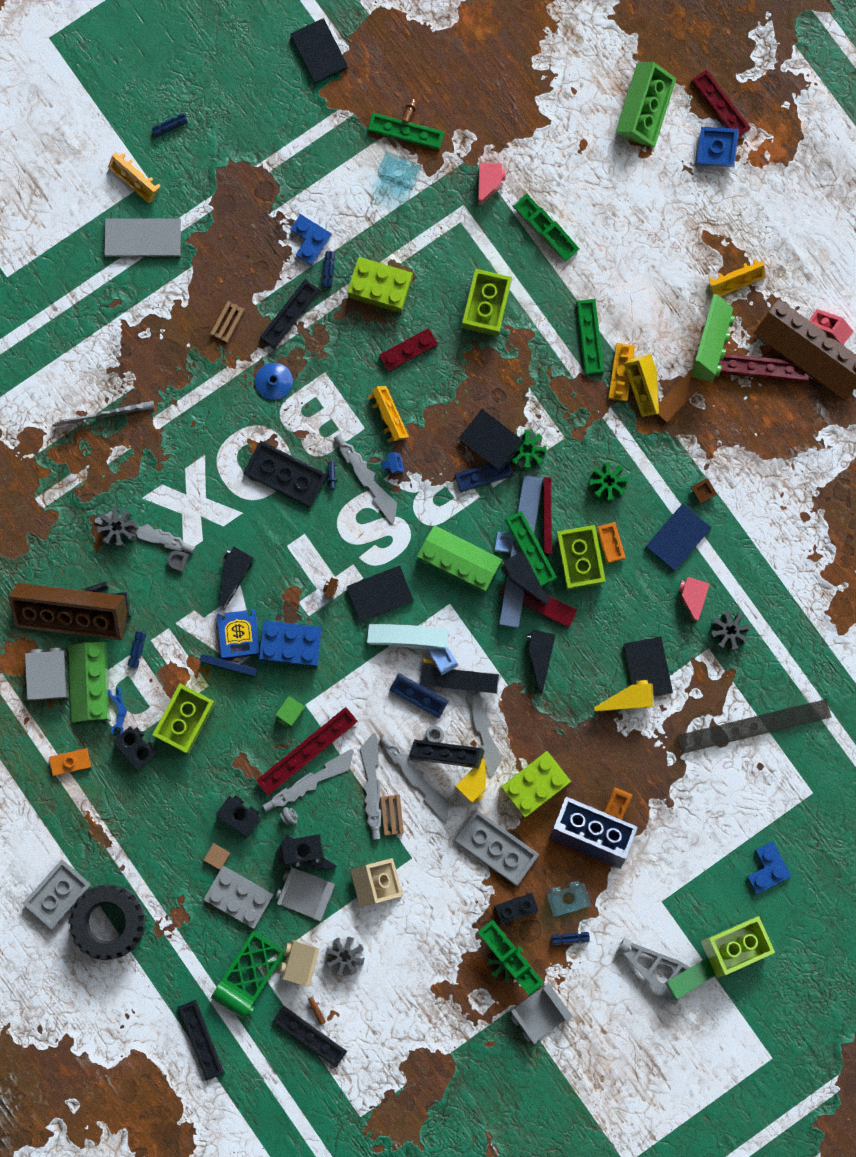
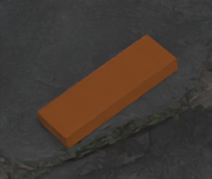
[656,369,705,423]

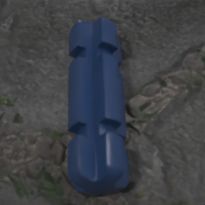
[152,113,188,137]
[322,251,335,288]
[128,631,146,669]
[551,932,590,945]

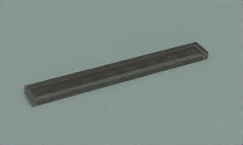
[677,699,832,754]

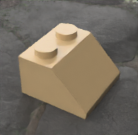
[350,858,403,907]
[279,939,320,987]

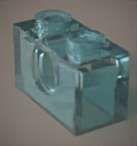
[377,151,421,191]
[546,881,591,917]

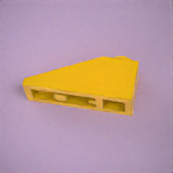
[624,353,659,417]
[594,680,654,711]

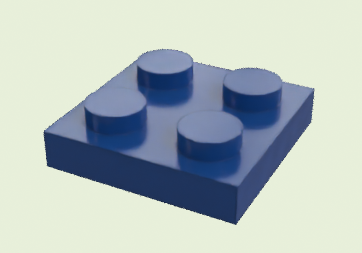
[697,127,739,167]

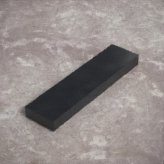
[259,279,320,350]
[421,666,499,694]
[408,739,485,769]
[178,999,225,1081]
[272,1005,347,1067]

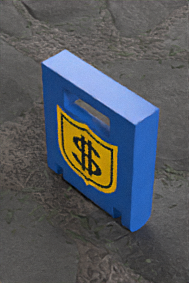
[217,609,260,660]

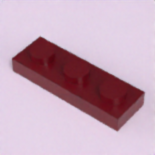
[379,328,438,372]

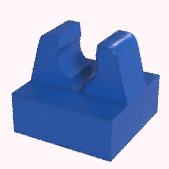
[381,452,404,474]

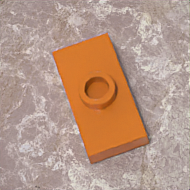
[597,522,626,564]
[49,748,92,776]
[604,787,632,820]

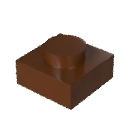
[691,478,717,504]
[323,577,339,600]

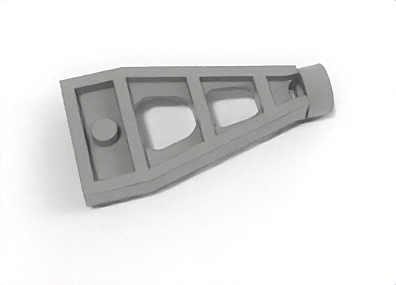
[617,937,690,1005]

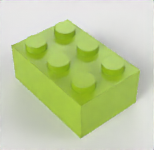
[347,257,413,314]
[462,269,512,337]
[556,525,606,591]
[152,683,216,754]
[501,751,571,818]
[701,916,775,978]

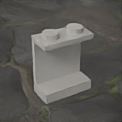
[25,648,69,701]
[275,867,336,921]
[510,983,572,1044]

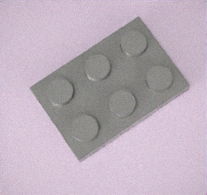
[22,859,91,929]
[204,866,274,929]

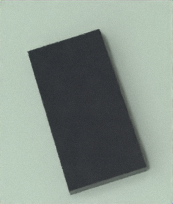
[243,440,328,509]

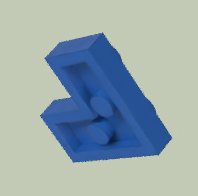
[290,214,332,266]
[747,841,791,894]

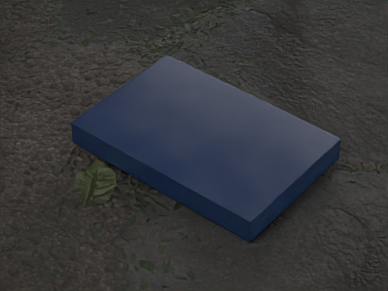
[645,503,712,572]

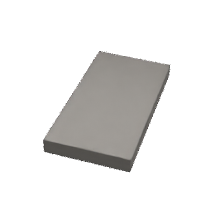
[105,219,181,257]
[454,809,539,886]

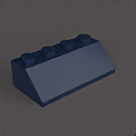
[548,797,638,869]

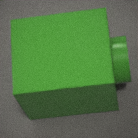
[276,696,305,727]

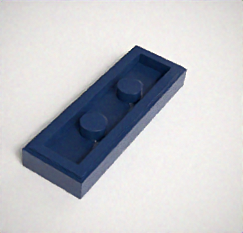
[454,461,515,493]
[199,654,258,677]
[389,673,449,718]

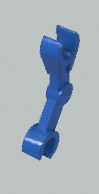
[108,686,127,735]

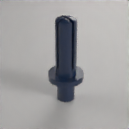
[326,461,338,490]

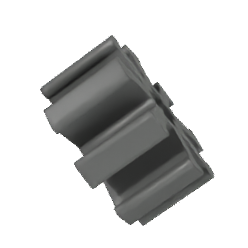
[97,507,139,548]
[710,611,750,651]
[326,936,365,976]

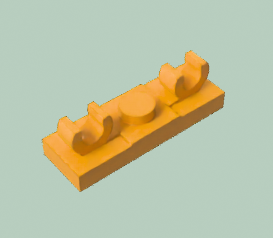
[108,153,160,203]
[709,260,766,296]
[608,343,635,402]
[368,386,409,442]

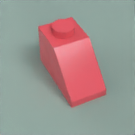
[478,163,506,205]
[809,309,854,345]
[678,577,710,622]

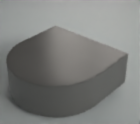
[167,551,189,573]

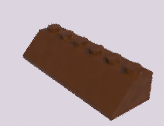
[753,299,856,402]
[8,583,127,640]

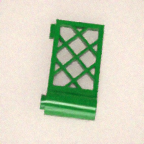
[211,931,286,1019]

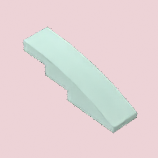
[367,624,449,649]

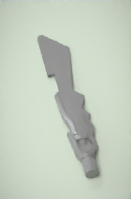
[52,401,155,427]
[334,434,397,524]
[95,511,195,554]
[467,691,502,777]
[360,733,381,840]
[379,735,449,822]
[263,749,354,812]

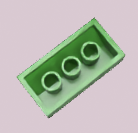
[616,62,677,147]
[691,294,735,383]
[417,525,503,593]
[68,642,111,723]

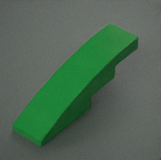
[512,193,580,262]
[478,920,545,996]

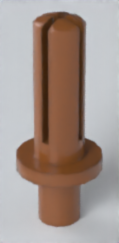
[402,99,417,124]
[308,996,326,1025]

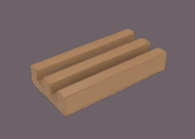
[210,301,245,343]
[381,794,404,835]

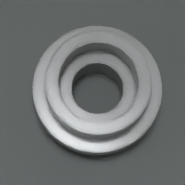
[425,726,444,743]
[280,807,298,826]

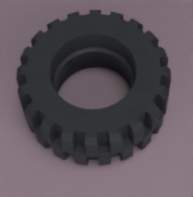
[68,885,146,960]

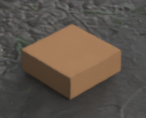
[204,843,230,870]

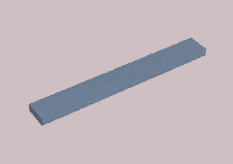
[499,475,543,628]

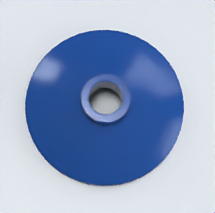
[255,363,293,400]

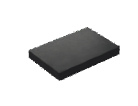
[290,18,348,84]
[458,409,525,471]
[347,566,414,622]
[623,636,673,697]

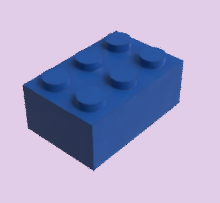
[259,621,322,667]

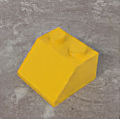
[455,758,486,804]

